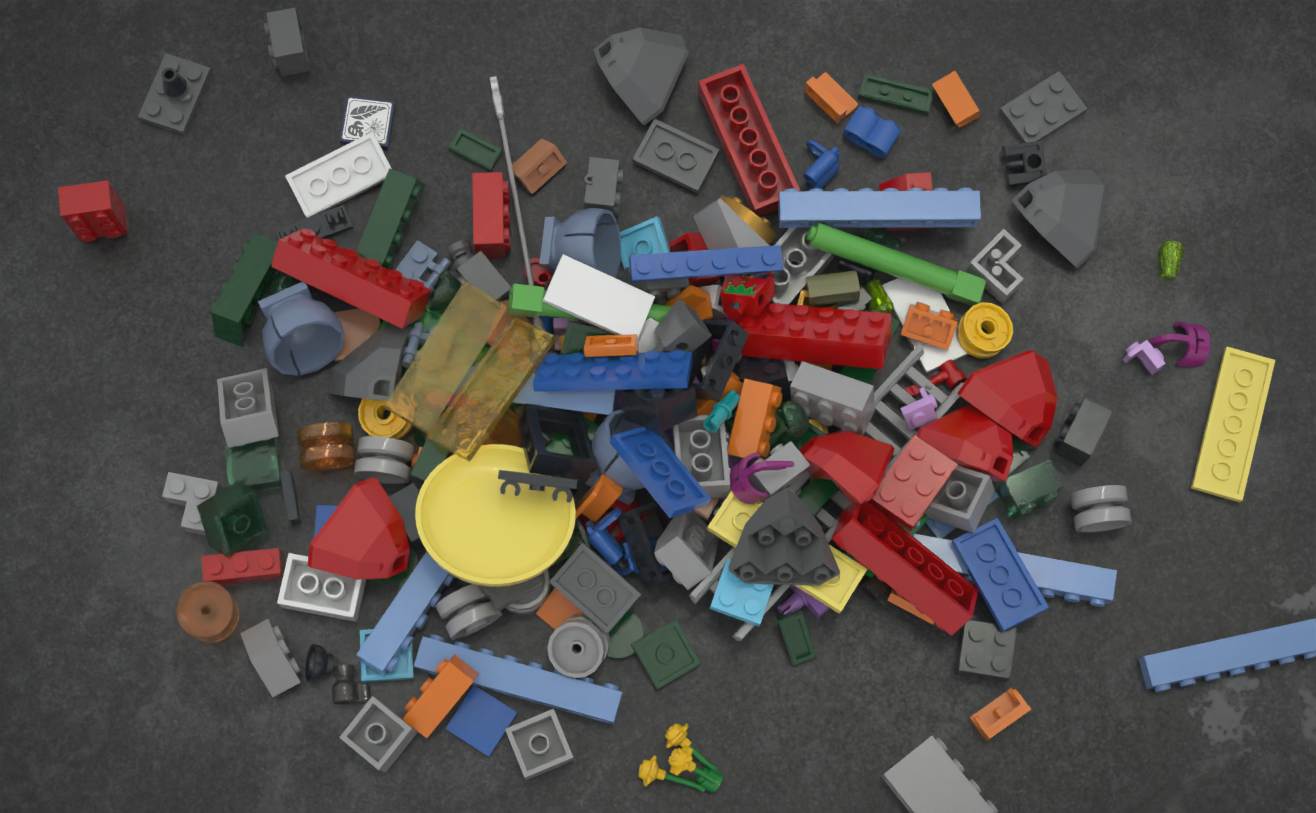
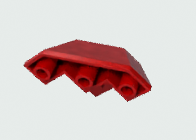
[957,349,1058,448]
[916,403,1014,482]
[799,431,895,504]
[307,477,410,579]

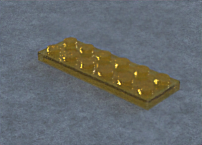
[384,281,508,434]
[427,316,556,462]

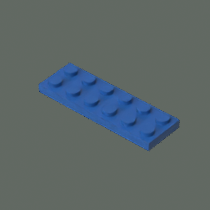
[533,350,693,392]

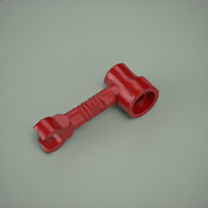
[904,359,967,399]

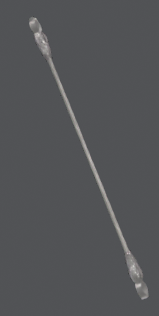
[490,76,547,357]

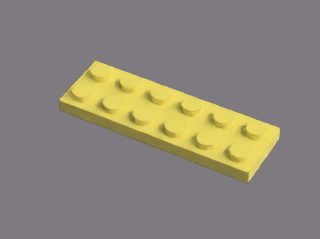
[1191,347,1275,503]
[706,490,867,614]

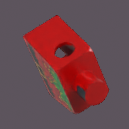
[721,273,776,320]

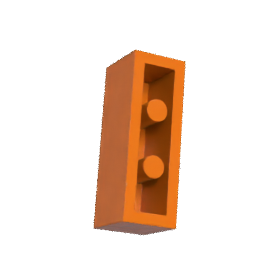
[727,379,782,461]
[403,654,479,738]

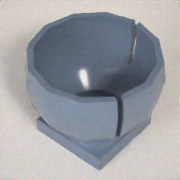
[539,208,621,278]
[258,282,344,376]
[585,409,674,505]

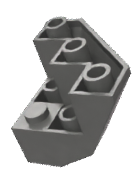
[593,28,689,125]
[1011,170,1107,268]
[329,324,411,402]
[729,488,840,586]

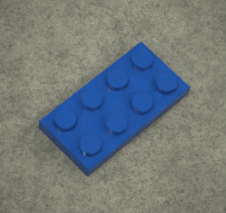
[609,427,712,518]
[952,518,1049,632]

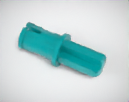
[703,390,740,433]

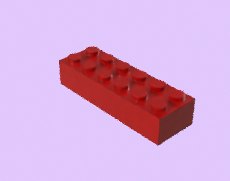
[698,64,801,217]
[271,229,431,329]
[735,303,892,369]
[832,501,979,636]

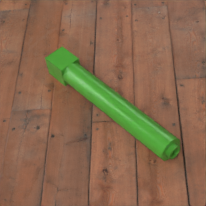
[806,222,986,306]
[508,284,673,323]

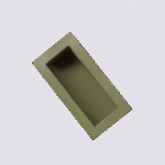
[805,270,860,306]

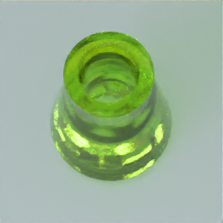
[1160,241,1185,278]
[866,280,894,314]

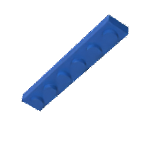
[629,245,783,282]

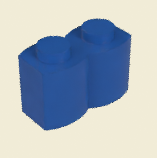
[843,106,901,160]

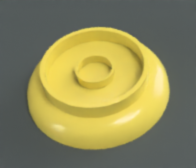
[415,444,575,587]

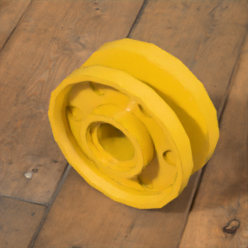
[956,302,1013,359]
[358,391,415,440]

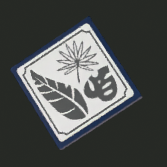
[339,96,396,149]

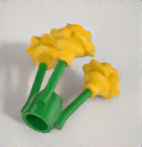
[638,723,723,793]

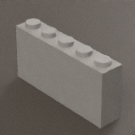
[881,736,998,813]

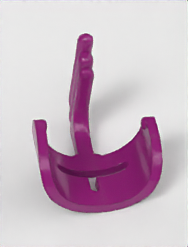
[1148,322,1210,367]
[729,453,795,504]

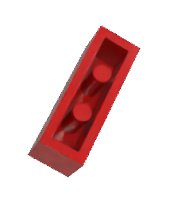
[202,548,285,586]

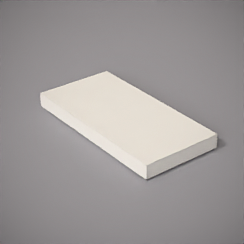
[285,132,392,218]
[542,254,655,337]
[882,278,969,374]

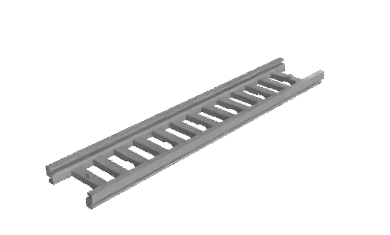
[690,343,964,642]

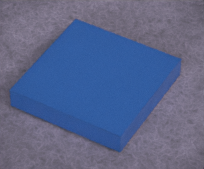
[445,685,518,757]

